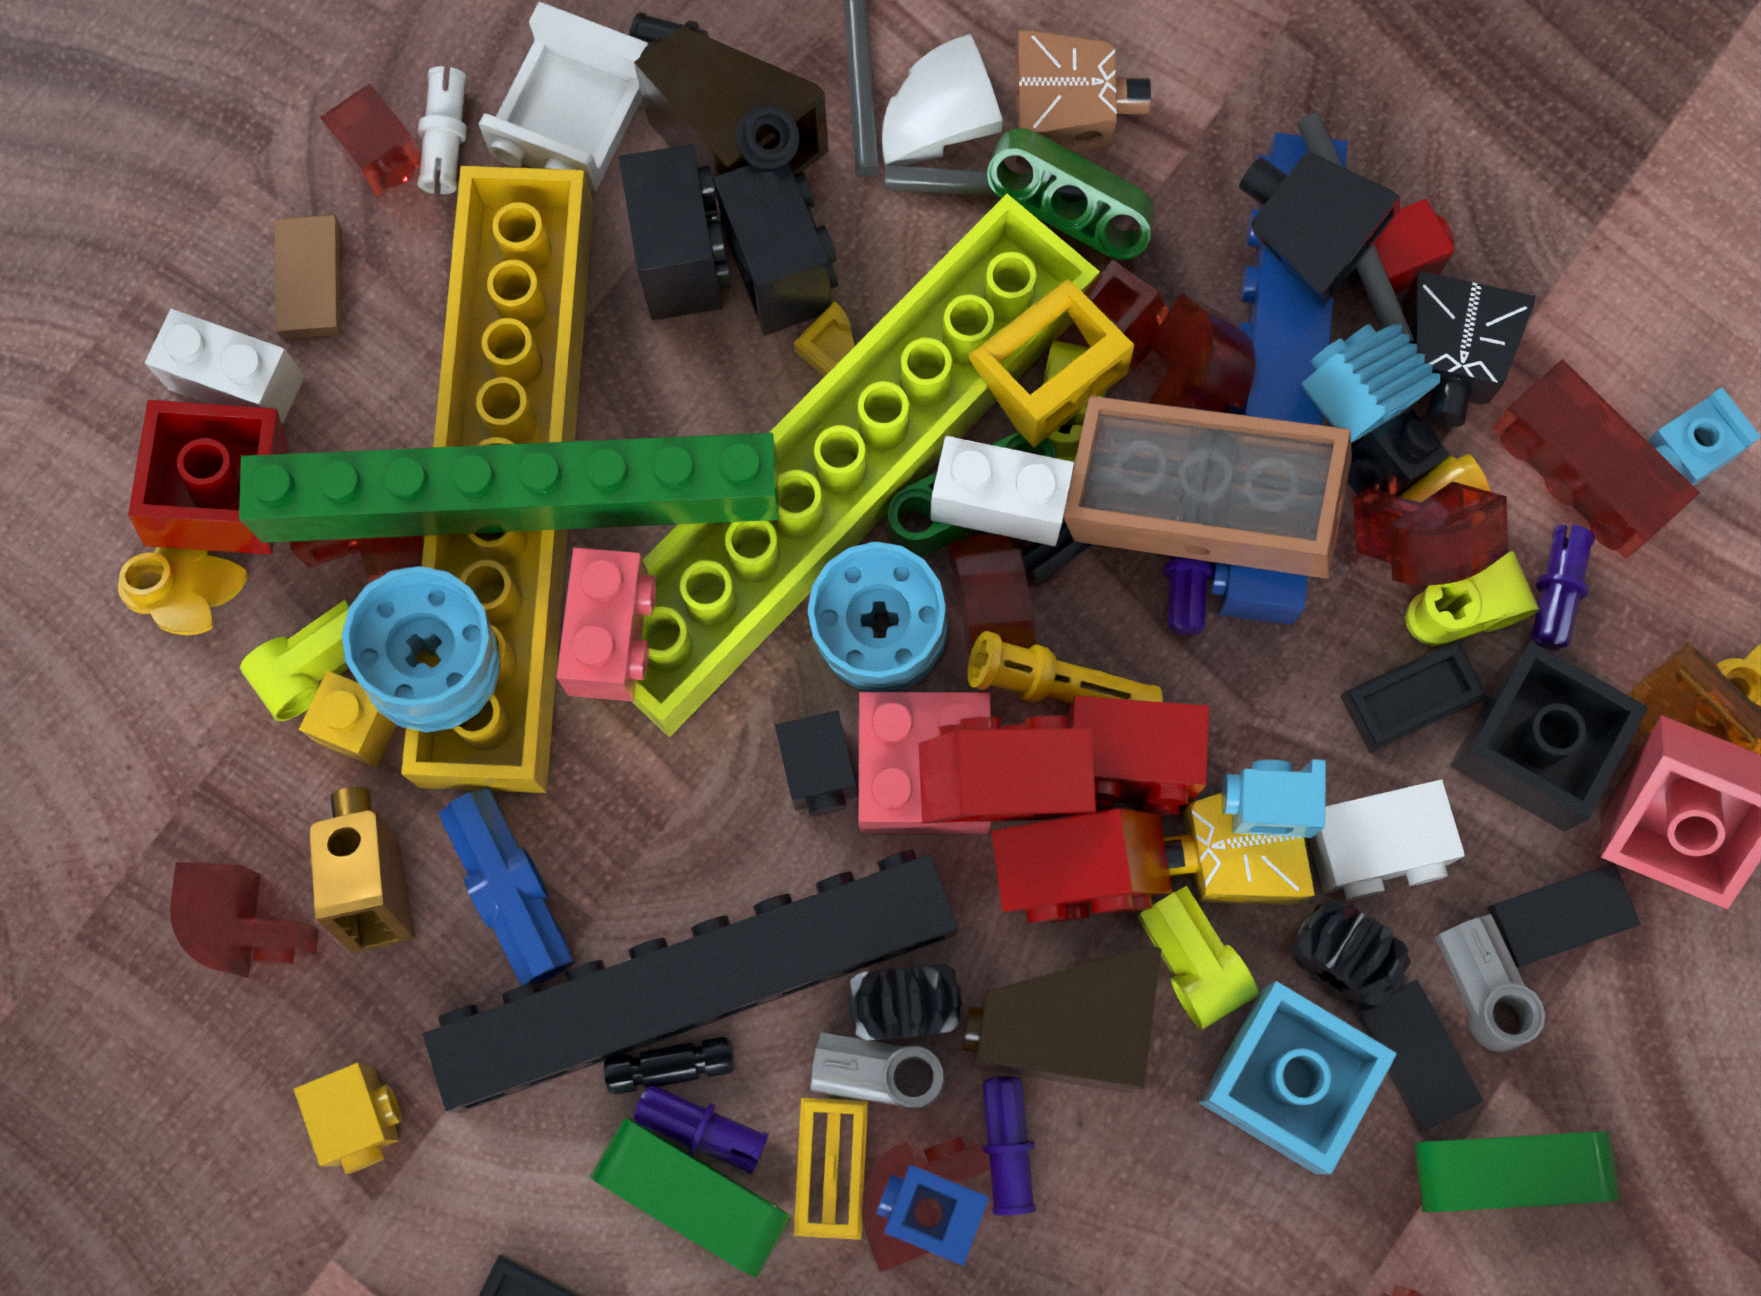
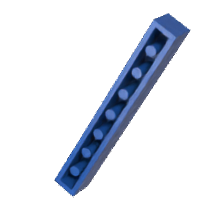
[1210,132,1348,625]

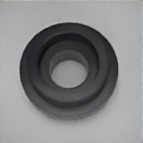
[735,104,799,170]

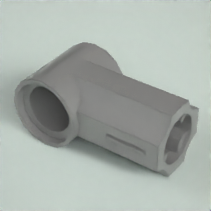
[1435,914,1545,1053]
[810,1032,946,1111]

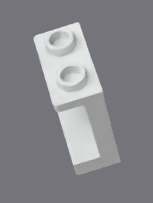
[479,2,648,192]

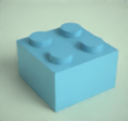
[1198,981,1397,1174]

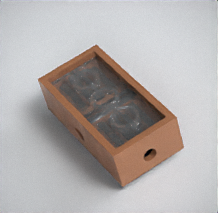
[1063,396,1352,579]

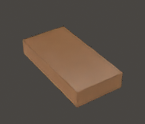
[275,215,342,339]

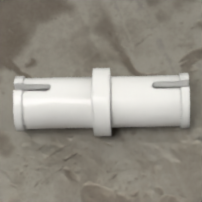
[417,66,467,194]

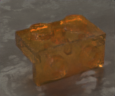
[1627,642,1761,755]

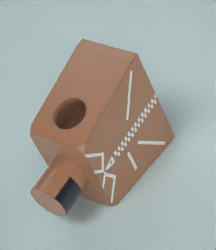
[1015,30,1151,162]

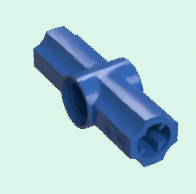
[438,787,575,986]

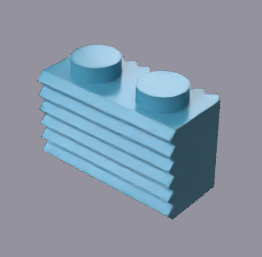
[1300,324,1440,443]

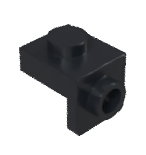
[1347,409,1450,513]

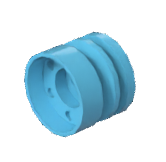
[807,542,948,692]
[342,566,501,733]

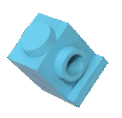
[1641,387,1761,496]
[1222,759,1326,838]

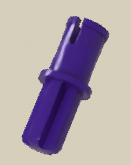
[1531,524,1595,651]
[1163,556,1214,635]
[981,1076,1036,1216]
[634,1086,769,1176]

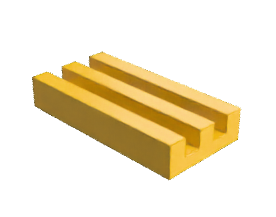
[794,1098,868,1240]

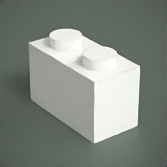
[144,309,305,425]
[930,436,1074,546]
[1308,779,1465,901]

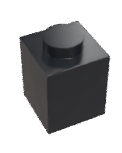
[775,710,857,816]

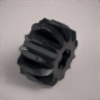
[1290,900,1411,1009]
[848,964,962,1040]

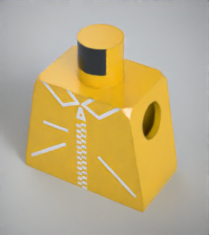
[1164,793,1315,905]

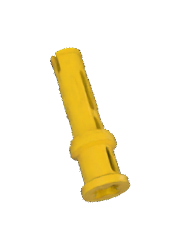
[967,631,1163,704]

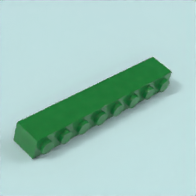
[239,433,780,543]

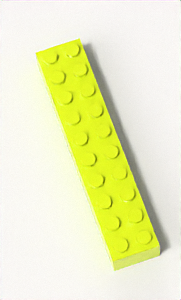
[631,194,1100,738]

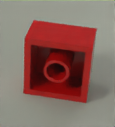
[128,399,288,555]
[1067,696,1209,816]
[919,716,1096,824]
[991,808,1172,923]

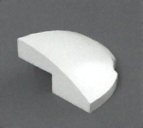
[882,34,1003,169]

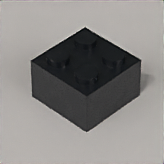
[618,144,731,321]
[713,163,838,336]
[1450,641,1649,832]

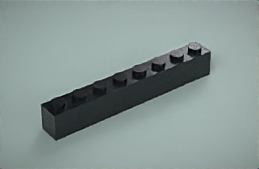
[422,850,958,1113]

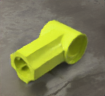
[240,600,350,722]
[1137,886,1259,1030]

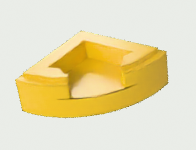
[793,301,855,377]

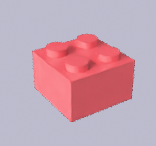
[859,692,991,834]
[1601,715,1761,909]

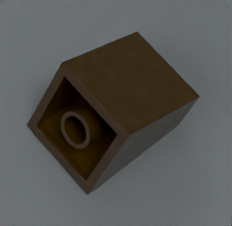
[634,26,829,199]
[962,946,1162,1093]

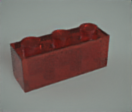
[1492,359,1700,559]

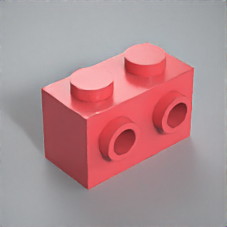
[556,547,656,702]

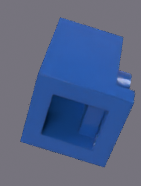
[876,1165,989,1266]

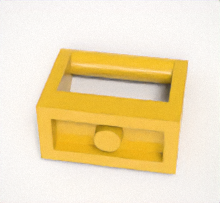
[969,279,1134,448]

